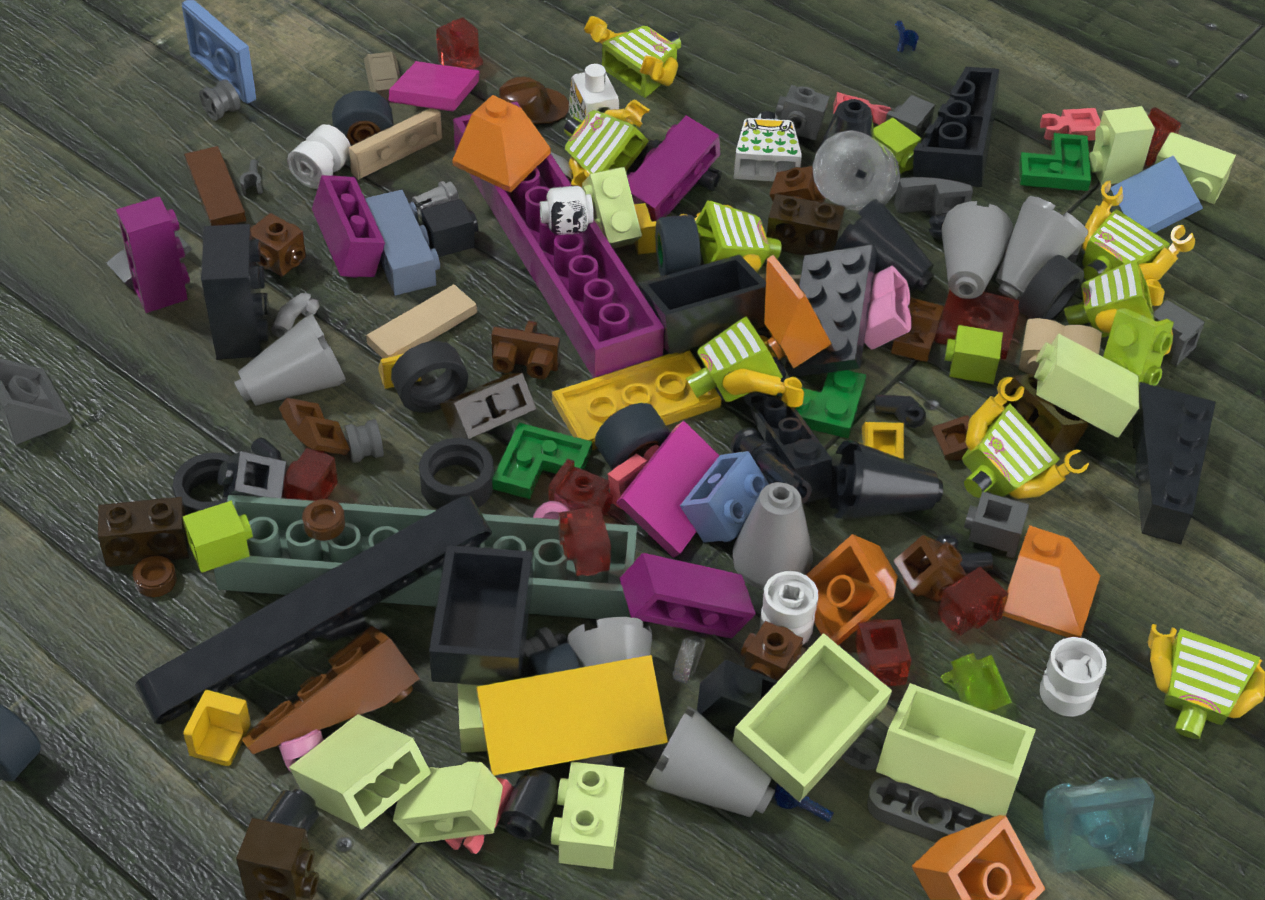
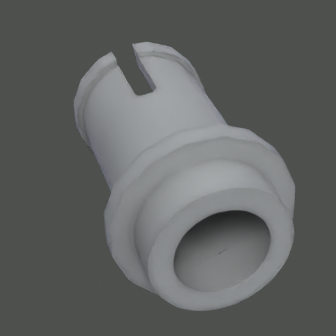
[412,181,459,218]

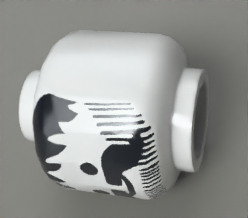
[540,186,593,235]

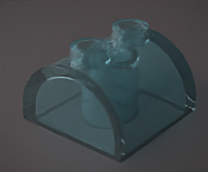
[1043,777,1155,873]

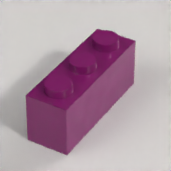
[627,115,721,222]
[312,175,385,278]
[116,196,190,313]
[620,553,756,639]

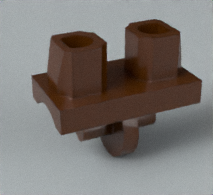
[491,320,560,380]

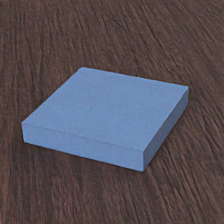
[1110,155,1203,233]

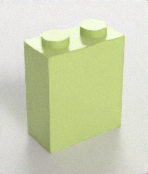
[1034,333,1139,438]
[289,714,432,830]

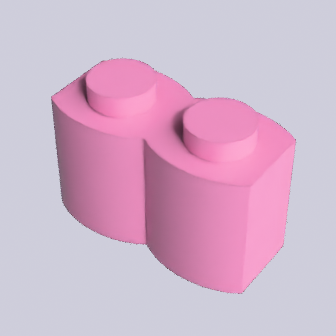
[864,265,911,350]

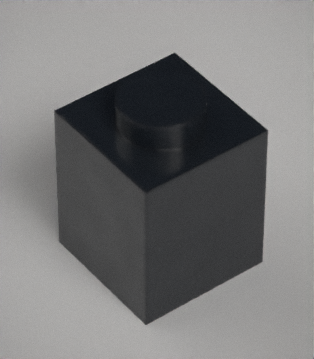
[421,199,479,257]

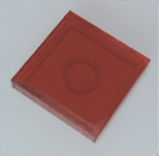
[934,290,1020,360]

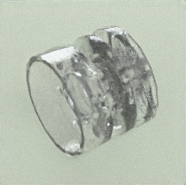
[813,130,900,212]

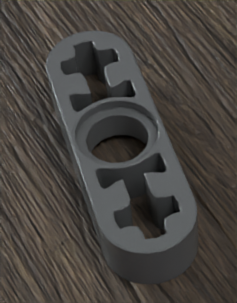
[867,777,991,842]

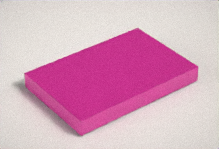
[389,61,479,112]
[616,420,720,558]

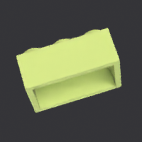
[732,633,892,802]
[876,683,1036,817]

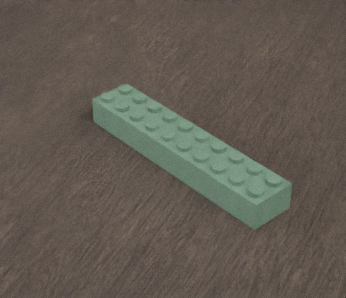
[214,494,637,619]

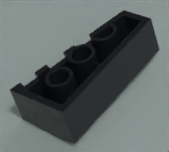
[913,67,999,187]
[1130,382,1216,544]

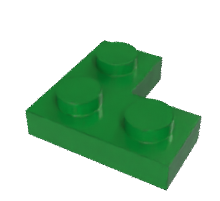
[1019,133,1091,191]
[781,370,866,439]
[492,423,592,499]

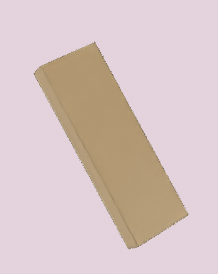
[349,108,442,180]
[366,284,477,359]

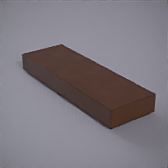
[184,146,246,226]

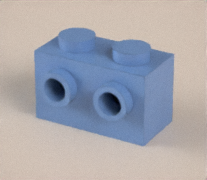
[680,451,769,542]

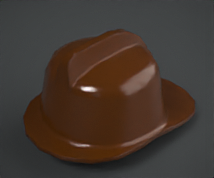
[498,76,569,124]

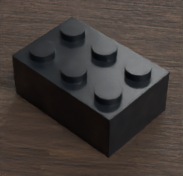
[201,224,269,360]
[638,254,766,354]
[429,545,533,685]

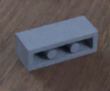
[365,190,440,296]

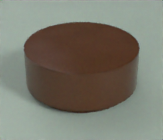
[302,499,345,541]
[133,556,177,597]

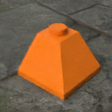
[452,95,551,193]
[764,255,832,368]
[1000,525,1101,638]
[806,534,898,645]
[911,815,1045,900]

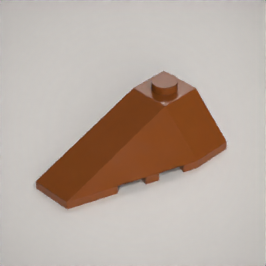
[242,626,420,754]

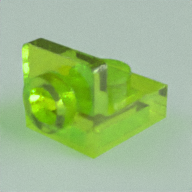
[941,653,1012,712]

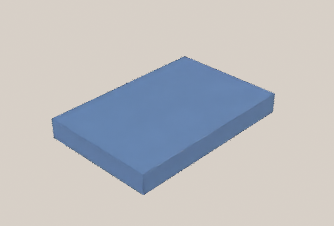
[182,0,256,104]

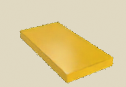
[552,350,721,450]
[476,655,668,776]

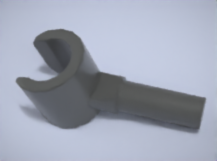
[240,159,263,195]

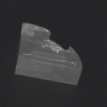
[672,635,706,684]

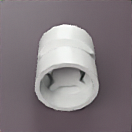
[287,124,351,189]
[760,571,818,645]
[1040,637,1106,717]

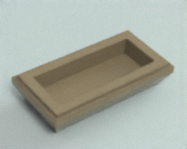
[364,52,401,101]

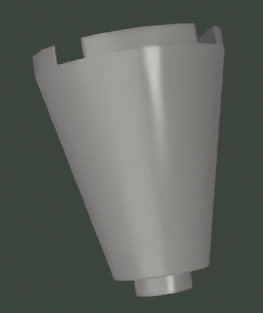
[996,196,1088,301]
[942,201,1013,299]
[234,314,346,406]
[733,482,813,590]
[567,617,652,668]
[646,706,775,817]

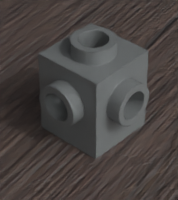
[775,85,830,141]

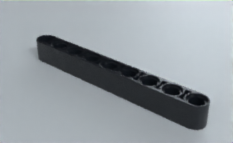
[135,496,492,725]

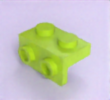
[1103,308,1174,386]

